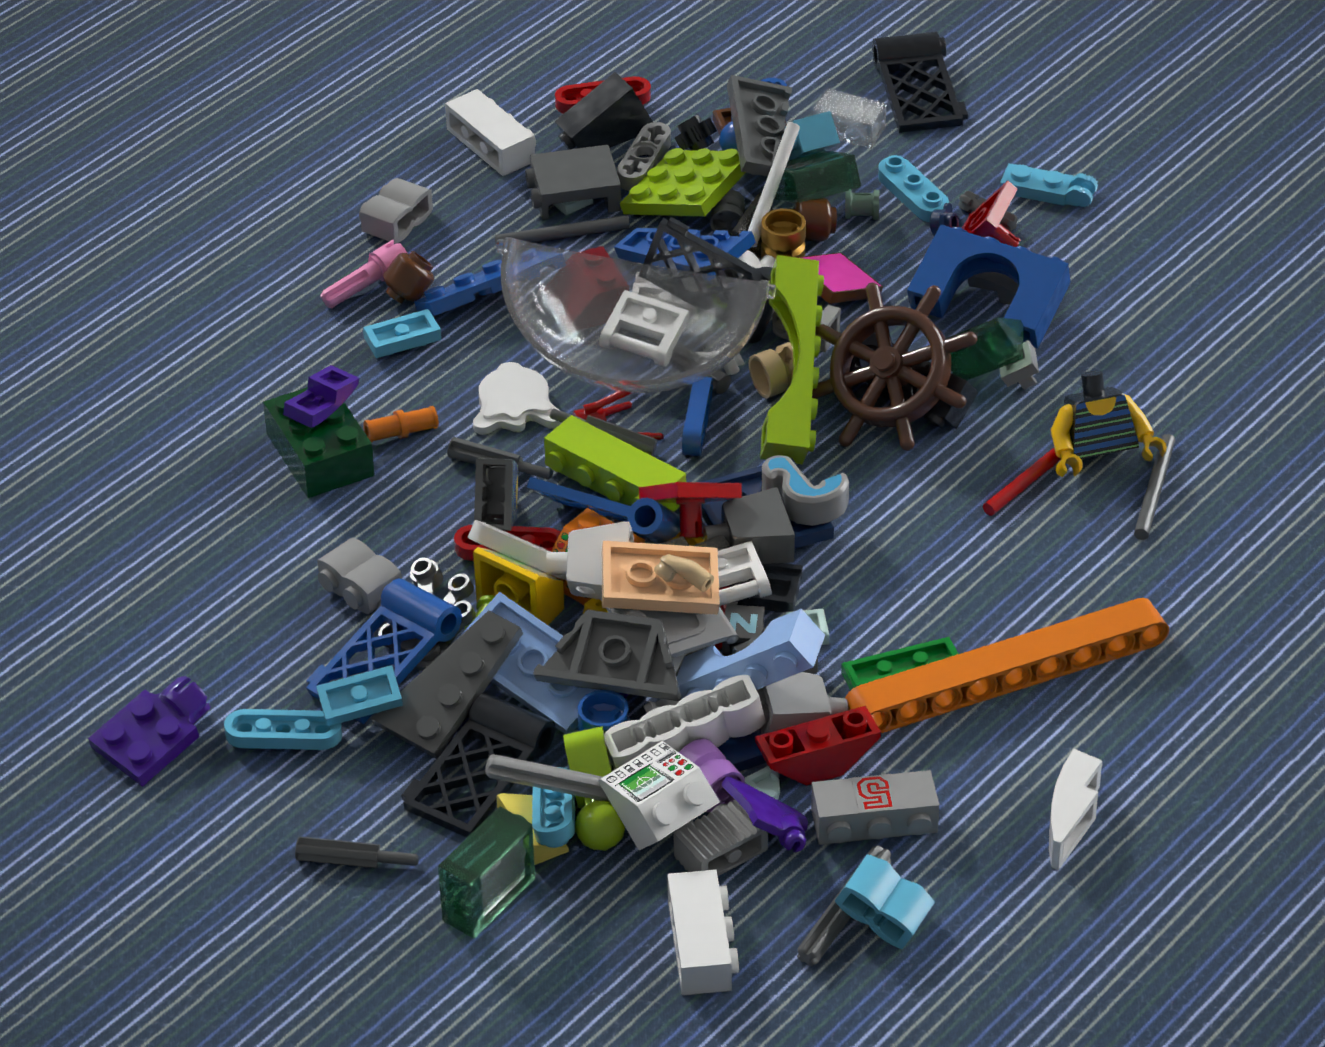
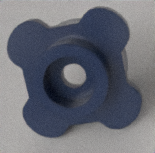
[930,203,959,236]

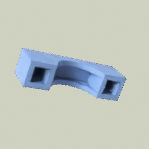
[676,608,825,699]

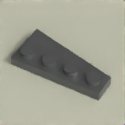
[371,610,523,759]

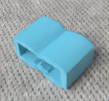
[835,854,935,949]

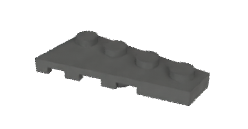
[727,75,793,177]

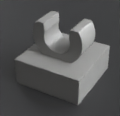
[997,340,1039,390]

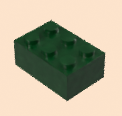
[263,387,375,498]

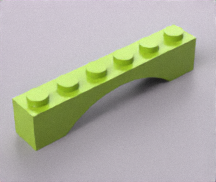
[760,255,824,465]

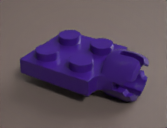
[88,676,211,787]

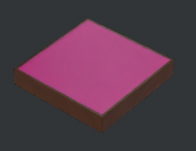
[796,252,883,304]

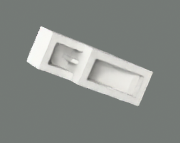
[1049,749,1102,870]

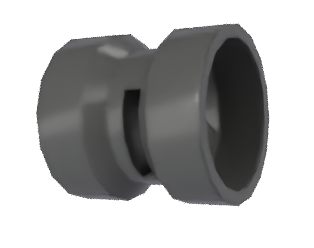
[710,189,745,236]

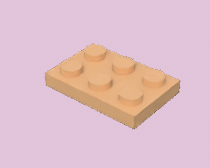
[601,541,720,615]

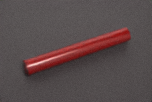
[983,448,1061,516]

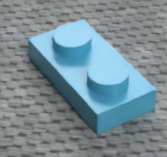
[363,309,442,358]
[316,665,403,726]

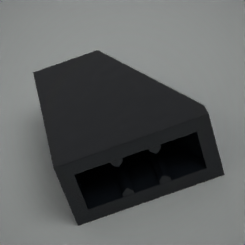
[555,72,653,150]

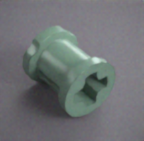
[845,189,879,220]

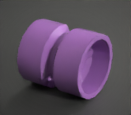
[679,738,745,812]

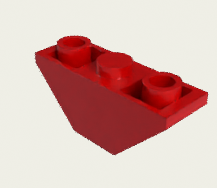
[755,705,881,786]

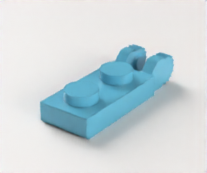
[1000,163,1098,207]

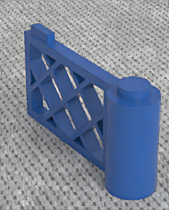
[527,477,680,544]
[306,578,462,724]

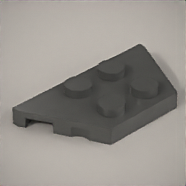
[533,610,681,701]

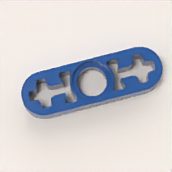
[682,376,713,457]

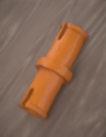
[363,406,439,443]

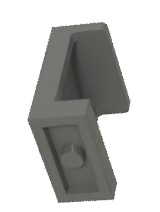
[525,145,621,220]

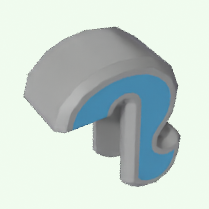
[762,455,849,526]

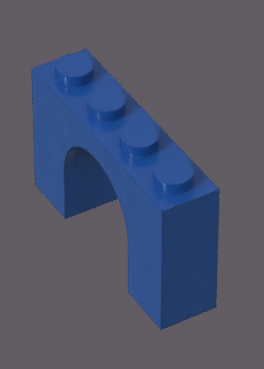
[907,225,1071,349]

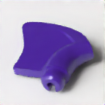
[721,776,808,853]

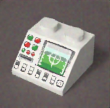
[598,741,720,850]

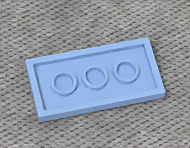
[457,592,597,734]

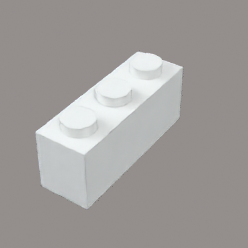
[445,89,536,176]
[668,869,739,995]

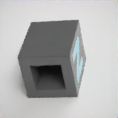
[722,604,765,656]

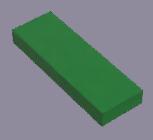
[841,637,959,691]

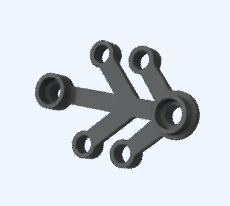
[377,558,476,671]

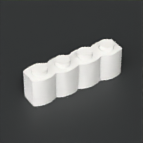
[604,675,766,770]

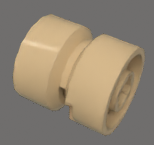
[749,342,794,399]

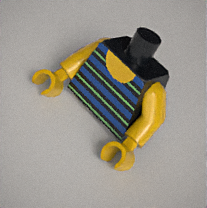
[1051,371,1167,477]

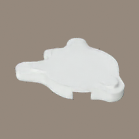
[473,362,561,435]

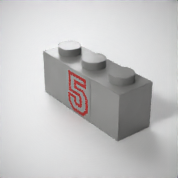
[811,770,939,845]

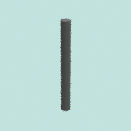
[495,215,630,248]
[1134,434,1176,540]

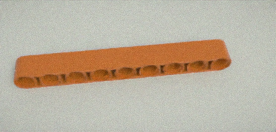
[845,598,1170,733]

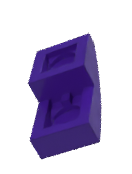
[283,365,359,428]

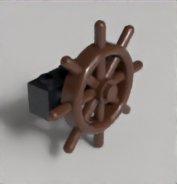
[812,282,978,451]

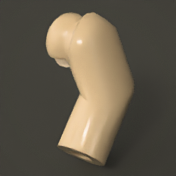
[654,554,714,592]

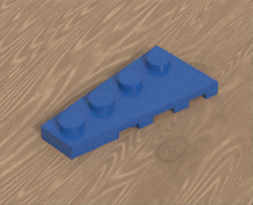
[614,228,756,282]
[414,247,565,316]

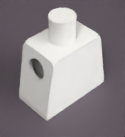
[546,522,634,600]

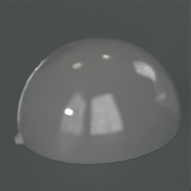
[496,237,776,393]

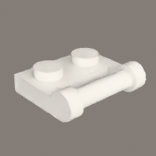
[599,290,690,367]
[718,541,772,606]

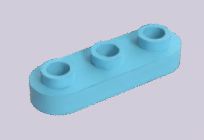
[878,155,949,222]
[224,709,342,750]
[532,767,575,848]

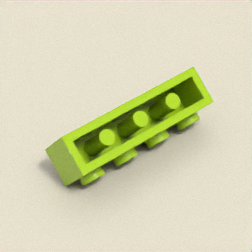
[544,415,686,511]

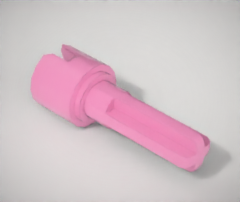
[321,240,408,308]

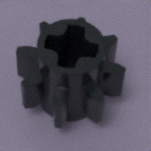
[675,114,717,150]

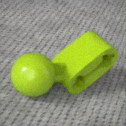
[563,726,625,851]

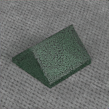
[946,318,1023,381]

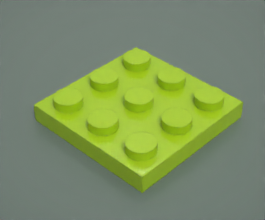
[620,148,746,216]

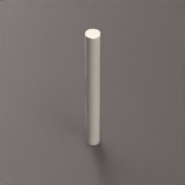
[748,122,800,247]

